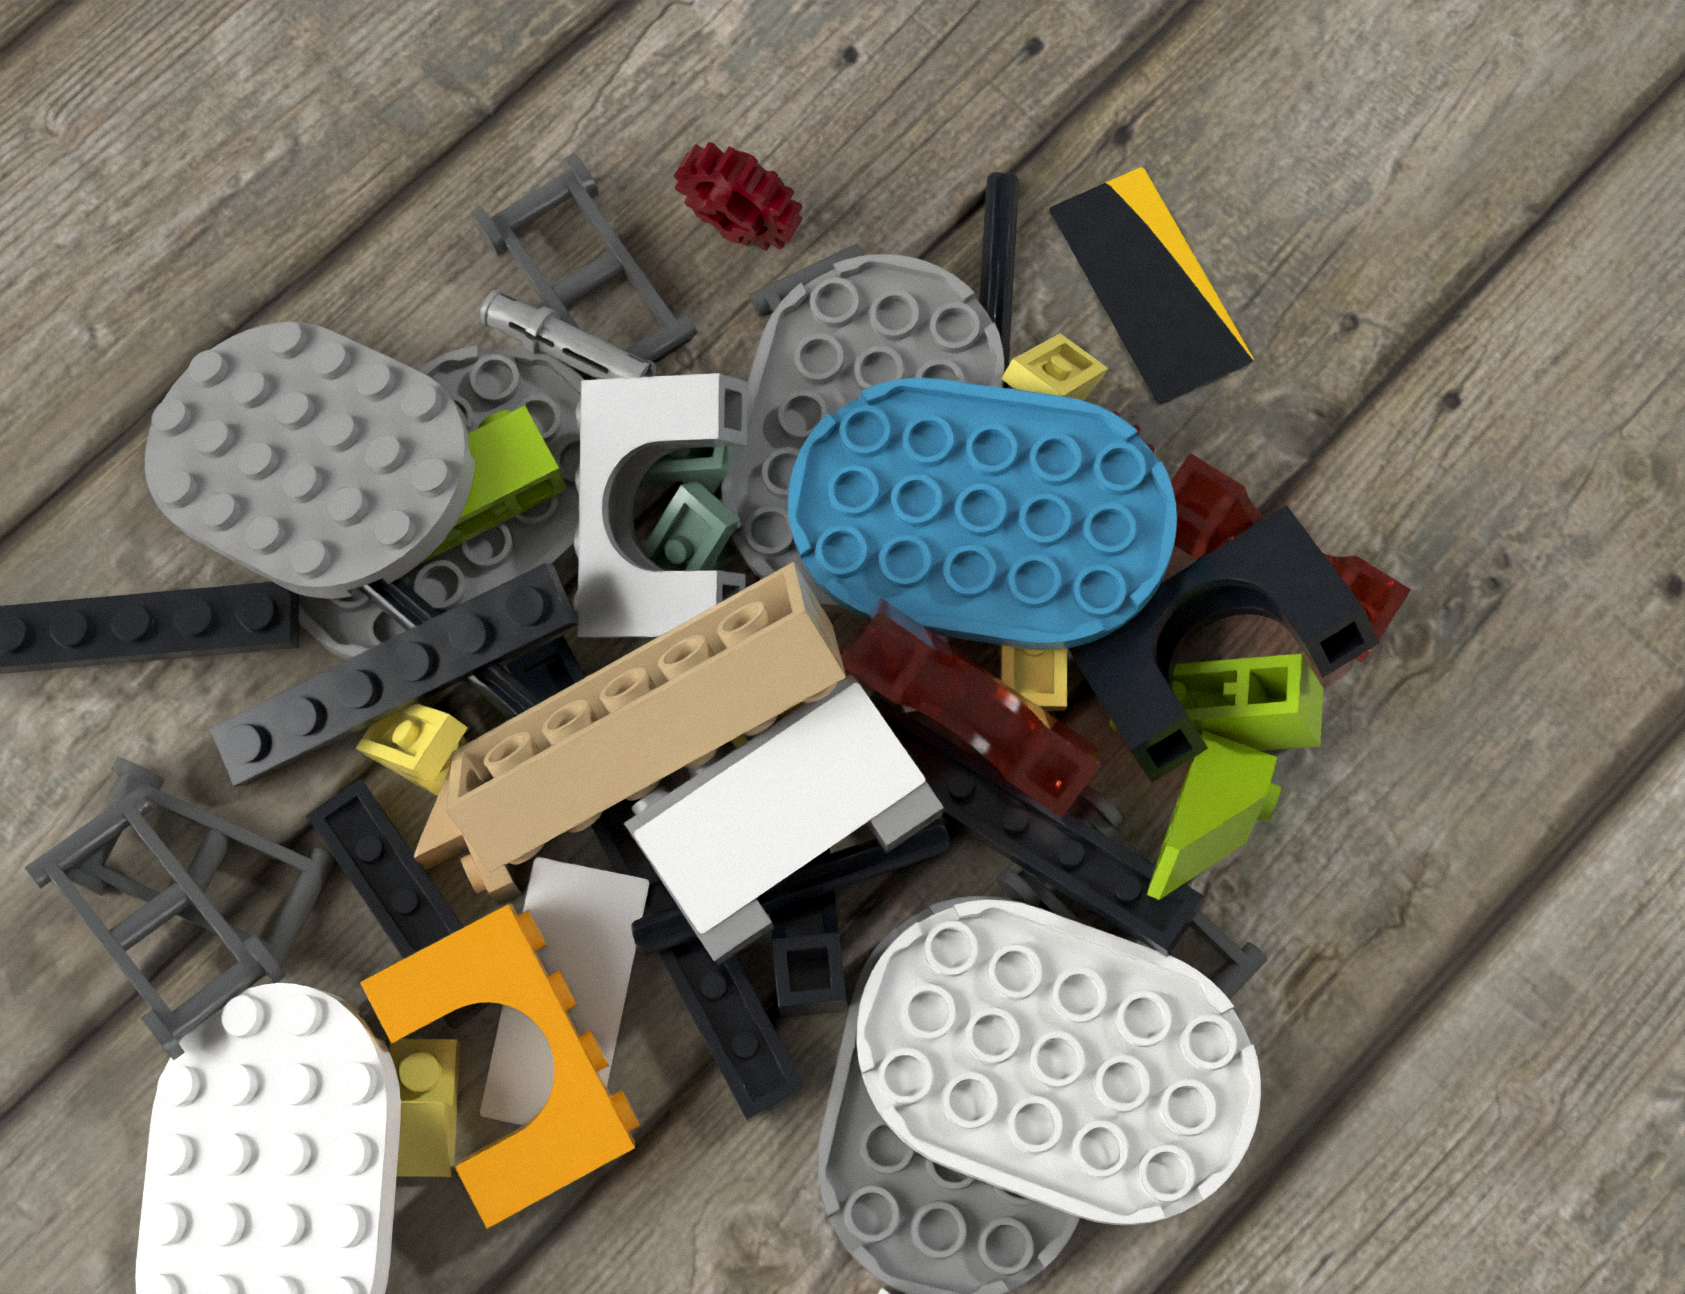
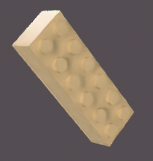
[446,562,846,873]

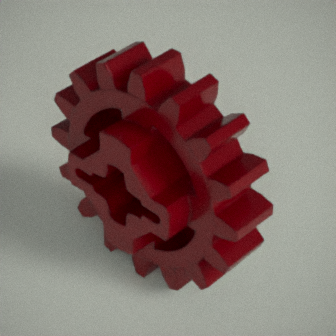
[674,142,803,251]

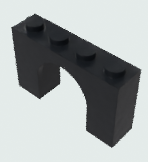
[1068,505,1380,783]

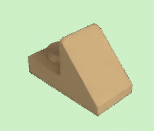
[414,771,522,905]

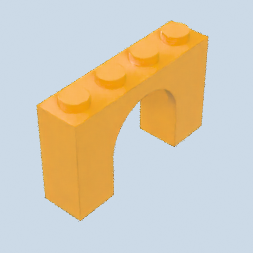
[360,904,640,1229]

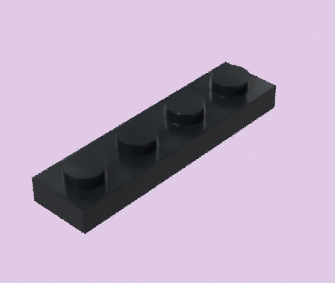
[306,778,491,1030]

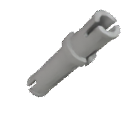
[480,289,657,379]

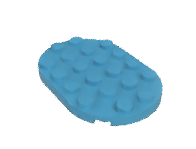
[788,378,1177,650]

